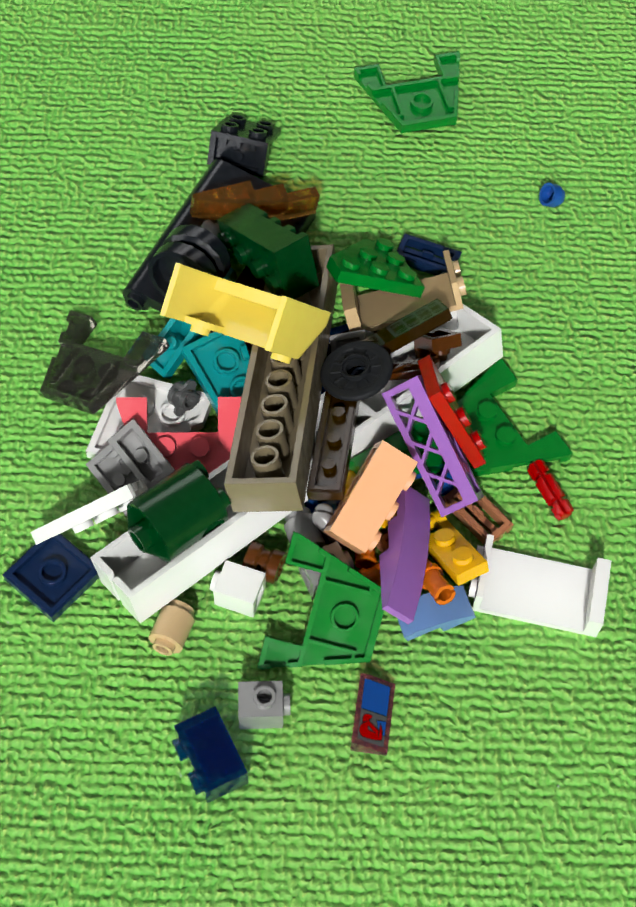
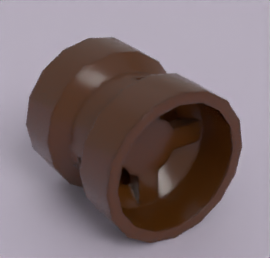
[242,540,287,585]

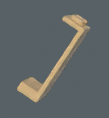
[340,250,467,332]

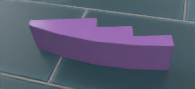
[379,487,430,625]

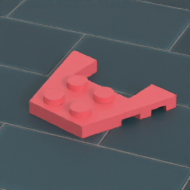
[116,397,242,474]

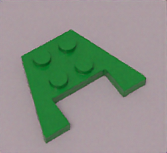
[354,51,460,134]
[457,359,573,477]
[257,531,384,670]

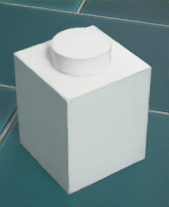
[210,560,266,618]

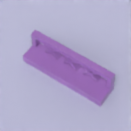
[382,375,484,517]

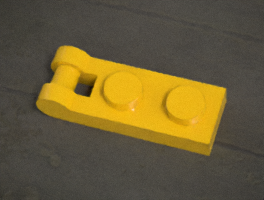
[428,509,489,586]

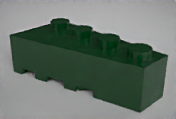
[217,203,319,299]

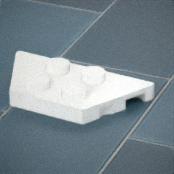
[30,479,148,545]

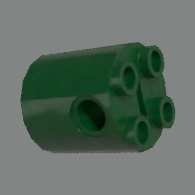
[127,460,231,563]

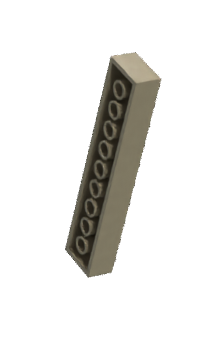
[224,244,338,512]

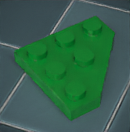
[326,238,425,298]

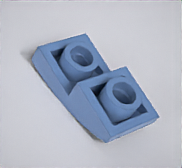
[397,585,476,641]

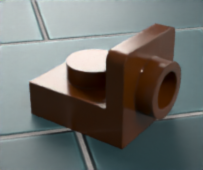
[414,328,462,362]

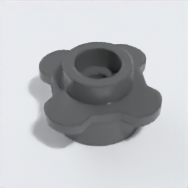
[167,379,201,416]

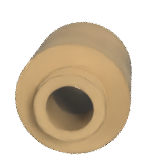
[148,600,195,656]

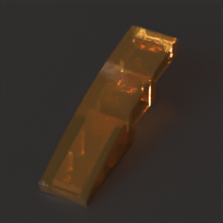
[190,180,320,220]

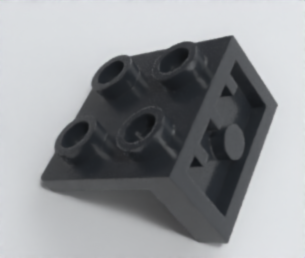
[207,114,281,177]

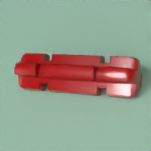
[527,459,574,520]

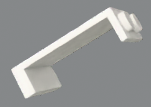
[468,534,612,637]

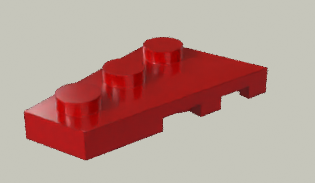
[418,355,487,469]

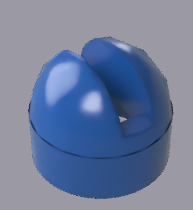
[539,182,566,207]

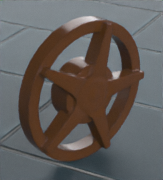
[390,355,441,380]

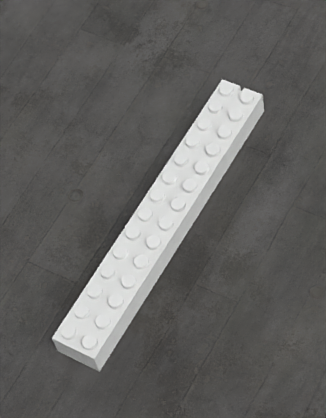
[90,303,503,624]

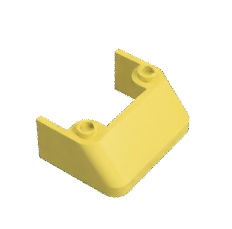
[160,263,331,364]

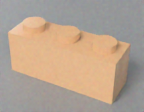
[323,440,418,554]

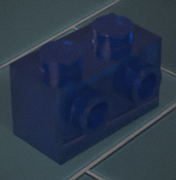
[171,706,248,803]

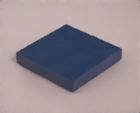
[3,534,99,622]

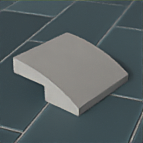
[85,419,176,516]

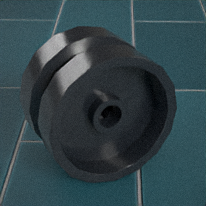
[148,224,231,297]

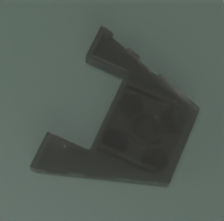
[40,310,170,415]

